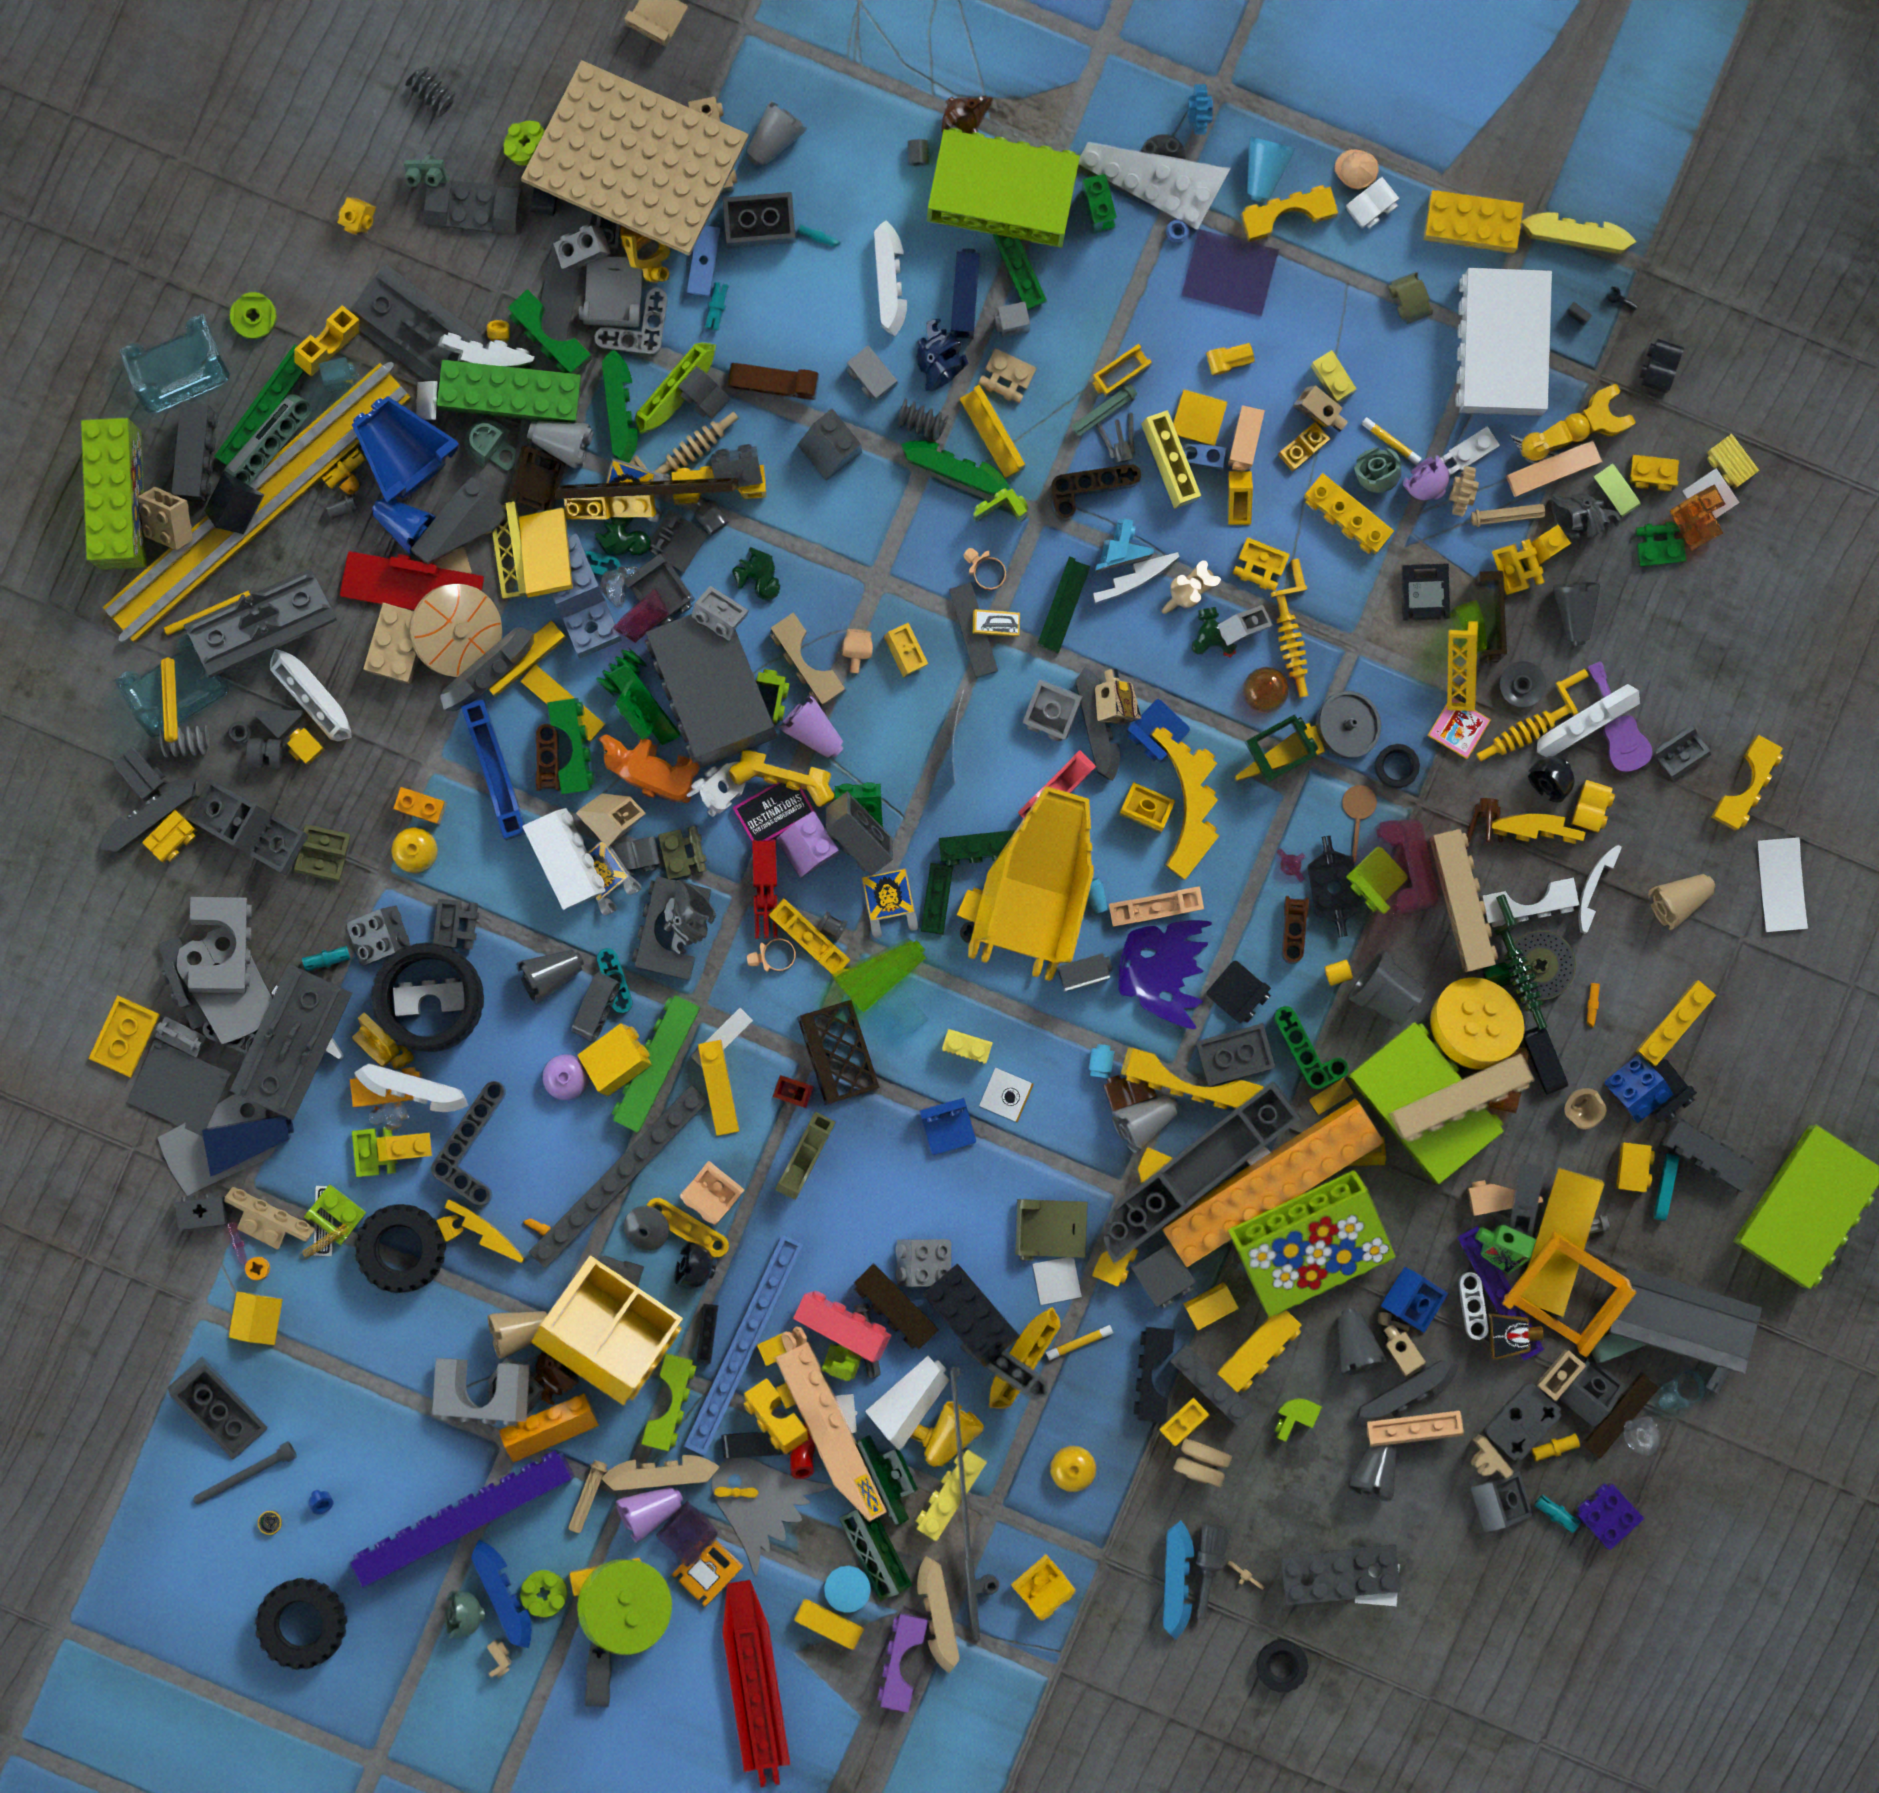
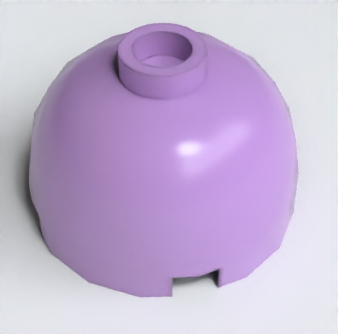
[1403,455,1450,500]
[542,1054,589,1100]

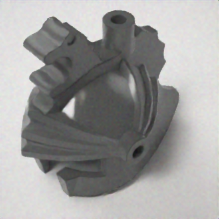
[1551,493,1621,539]
[664,880,716,954]

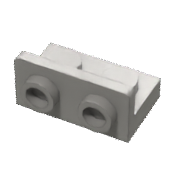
[692,586,749,640]

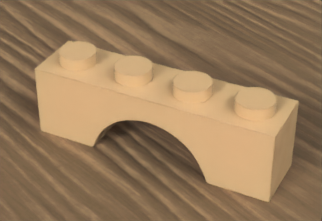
[770,612,846,706]

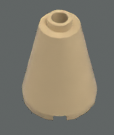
[1648,874,1716,930]
[487,1311,547,1359]

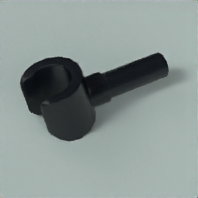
[1607,286,1638,310]

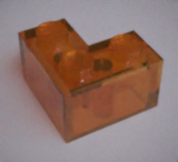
[1669,484,1726,551]

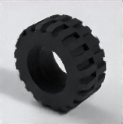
[355,1204,446,1293]
[255,1578,347,1670]

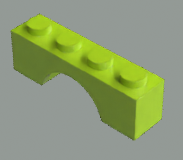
[642,1353,697,1451]

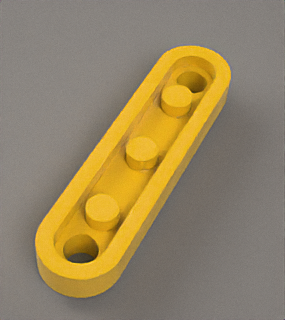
[647,1198,729,1257]

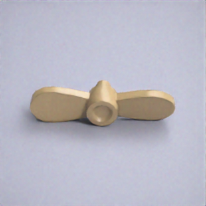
[1227,1561,1265,1590]

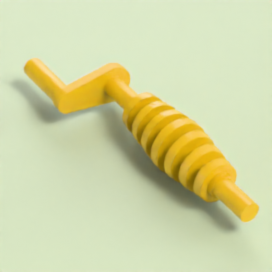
[1270,558,1308,698]
[1476,669,1589,762]

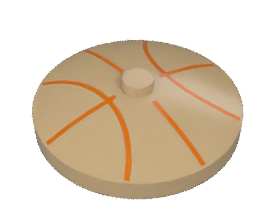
[410,584,502,677]

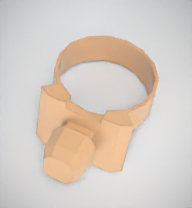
[963,548,1006,590]
[747,939,796,972]

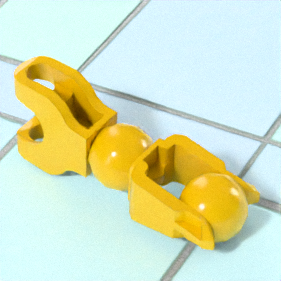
[1521,384,1636,461]

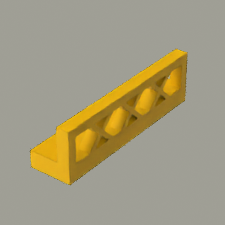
[959,384,1025,479]
[488,620,567,697]
[1447,621,1478,711]

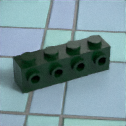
[939,830,1016,866]

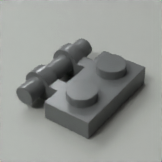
[433,898,479,949]

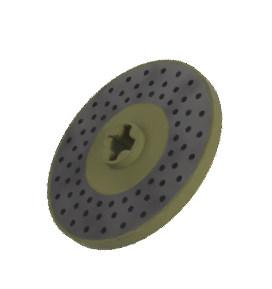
[1506,931,1576,1000]

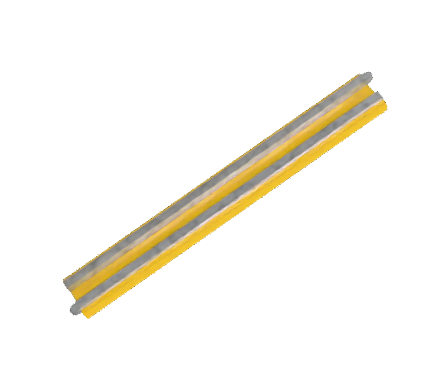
[103,362,412,643]

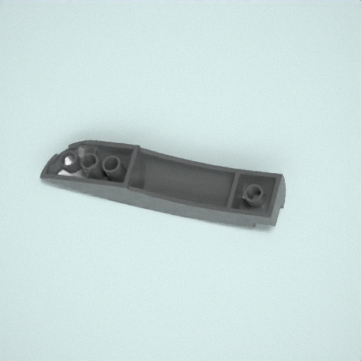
[1104,1081,1301,1264]

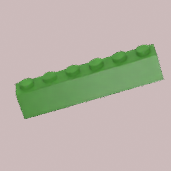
[612,995,701,1133]

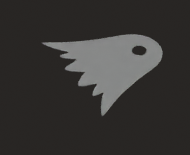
[712,1457,832,1576]

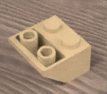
[576,793,646,847]

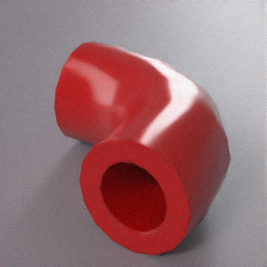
[790,1423,816,1479]

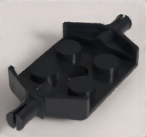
[1307,835,1362,938]

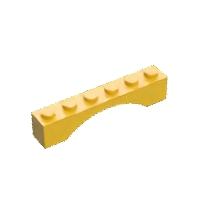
[1120,1047,1264,1110]
[1092,1147,1172,1287]

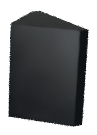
[204,471,264,534]

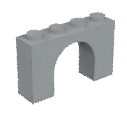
[188,897,252,993]
[432,1358,530,1426]

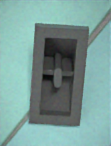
[255,710,304,739]

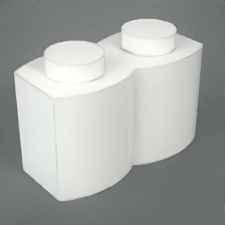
[1345,177,1399,229]

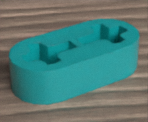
[585,551,621,578]

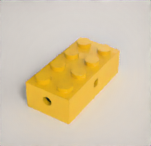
[1423,190,1524,253]

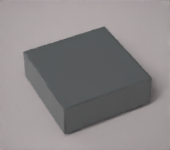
[1566,302,1592,326]

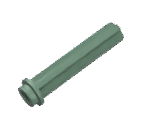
[1072,384,1137,436]

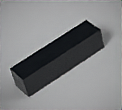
[696,1303,719,1364]

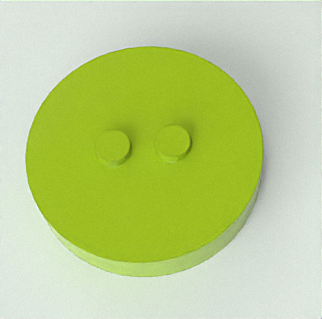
[578,1559,672,1655]

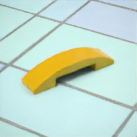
[768,898,850,977]

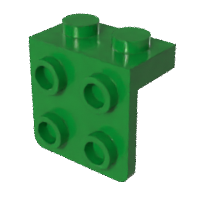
[835,782,883,827]

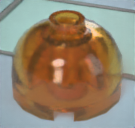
[1243,667,1289,713]

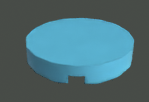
[824,1565,871,1613]

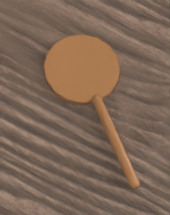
[1342,785,1377,863]

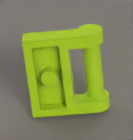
[304,1184,367,1246]

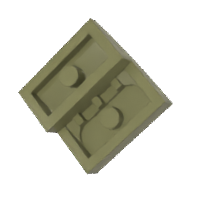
[294,824,351,883]

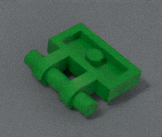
[1635,521,1686,567]

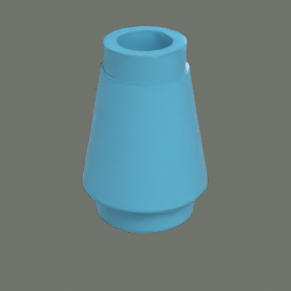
[1087,878,1108,914]

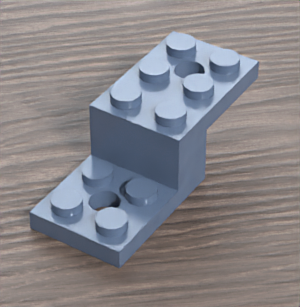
[551,533,622,659]

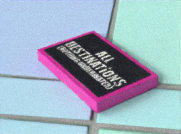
[733,782,816,841]

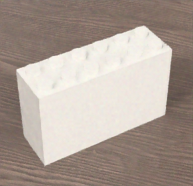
[1456,268,1552,416]

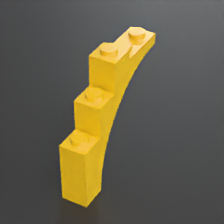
[1149,727,1219,880]

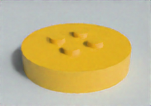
[1430,977,1524,1070]

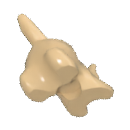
[1162,561,1221,614]

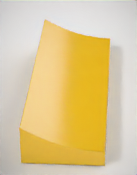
[1521,1167,1604,1317]

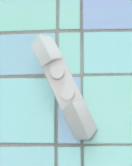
[874,220,907,336]
[270,649,352,741]
[1537,684,1640,757]
[355,1064,469,1112]

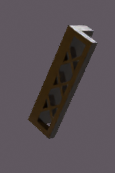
[1581,1372,1660,1459]

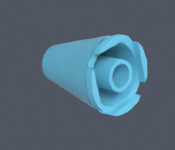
[1247,137,1295,203]

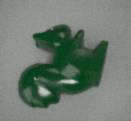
[594,517,651,556]
[732,547,781,600]

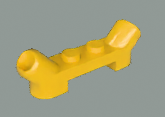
[729,750,835,807]

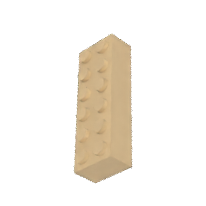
[1429,829,1498,973]
[1389,1054,1533,1141]

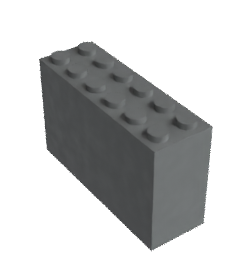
[645,614,778,769]

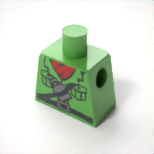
[1475,1225,1536,1274]

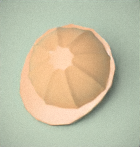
[1335,150,1379,190]

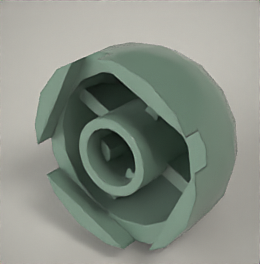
[1354,447,1401,493]
[445,1591,485,1638]

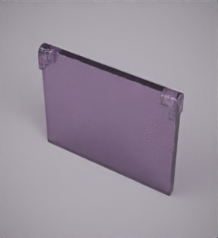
[1181,229,1279,316]

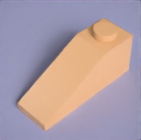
[1467,1180,1543,1216]

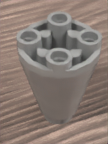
[527,420,594,468]

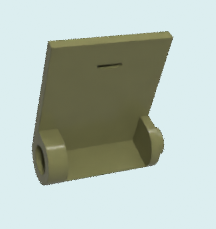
[1015,1199,1088,1260]

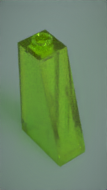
[831,938,926,1013]

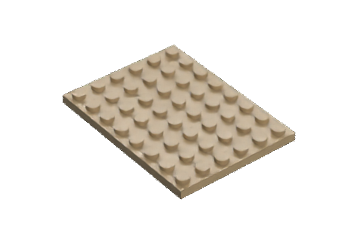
[521,60,749,256]

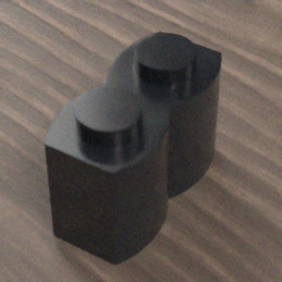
[1639,339,1684,393]

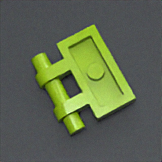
[352,1127,398,1177]

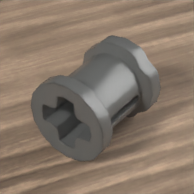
[818,911,848,940]

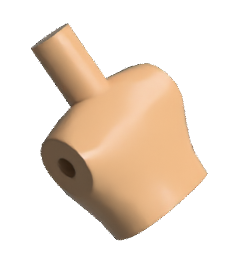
[842,629,872,673]

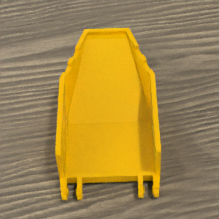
[968,786,1094,981]

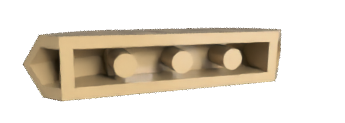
[601,1455,719,1491]
[917,1556,960,1673]

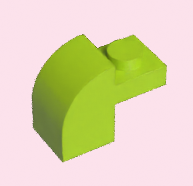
[1274,1398,1322,1442]

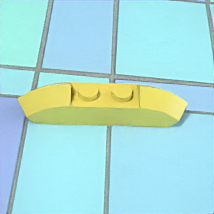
[1521,212,1636,254]

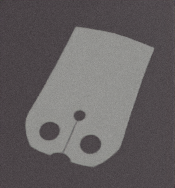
[177,927,272,1044]
[157,1094,277,1196]

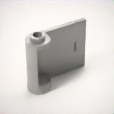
[579,256,643,327]

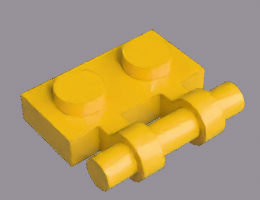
[1232,537,1290,591]
[1492,539,1544,595]

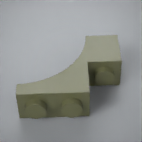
[775,1111,836,1200]

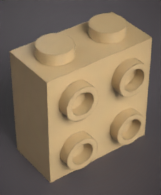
[138,487,193,550]

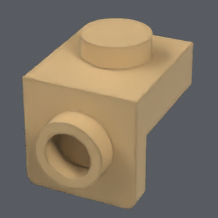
[487,1639,512,1678]

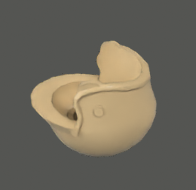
[1565,1088,1607,1130]

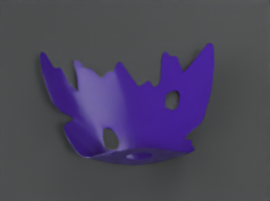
[1118,920,1212,1029]

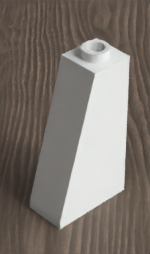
[865,1356,949,1450]

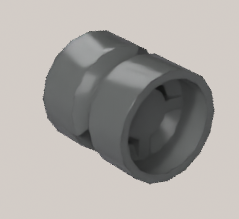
[247,738,283,769]

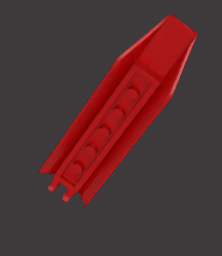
[722,1580,790,1788]

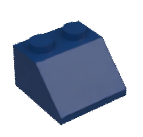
[1381,1266,1448,1333]

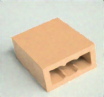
[1227,405,1265,471]

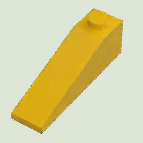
[1234,723,1325,782]
[698,1040,739,1136]

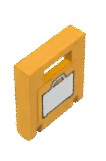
[671,1534,744,1607]

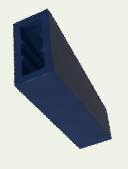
[951,248,980,339]
[202,1115,294,1176]

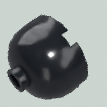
[1528,756,1575,803]
[674,1241,716,1289]

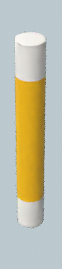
[1361,417,1422,465]
[1046,1325,1113,1361]

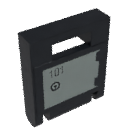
[1401,564,1450,621]

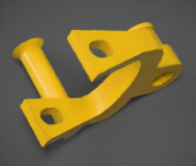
[621,234,670,283]

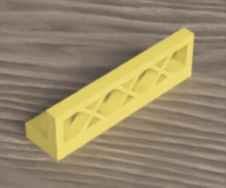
[492,501,527,599]

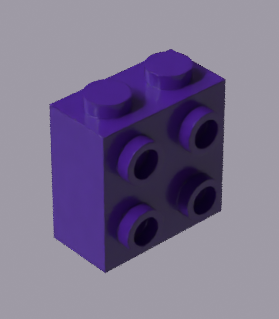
[1576,1483,1644,1550]

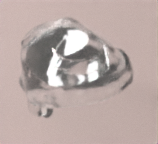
[600,566,639,608]
[1624,1416,1660,1455]

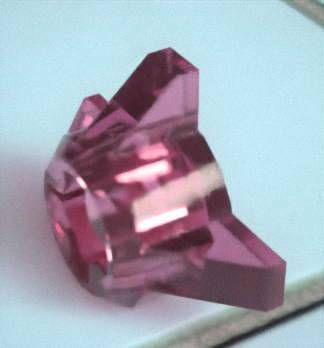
[1276,848,1306,882]

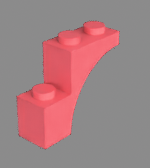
[1018,750,1096,819]

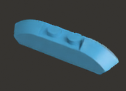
[1163,1520,1194,1640]

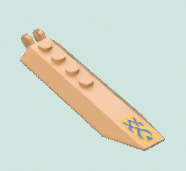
[775,1327,887,1521]

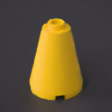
[924,1401,984,1467]

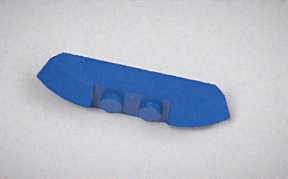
[471,1539,532,1648]

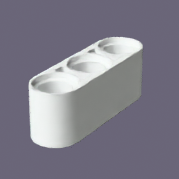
[1458,1272,1488,1340]

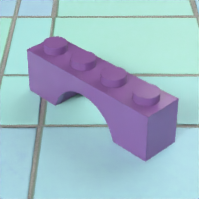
[877,1612,928,1713]

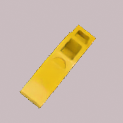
[564,495,656,519]
[1491,813,1586,844]

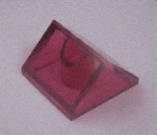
[613,588,669,643]

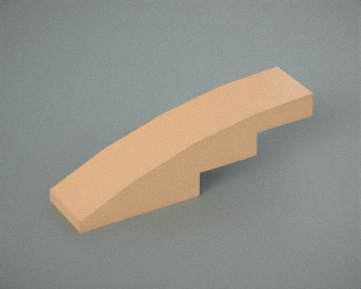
[1506,441,1602,497]

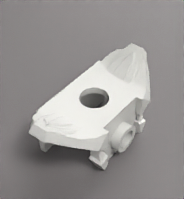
[687,762,746,817]

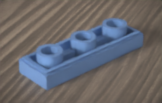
[687,225,721,297]

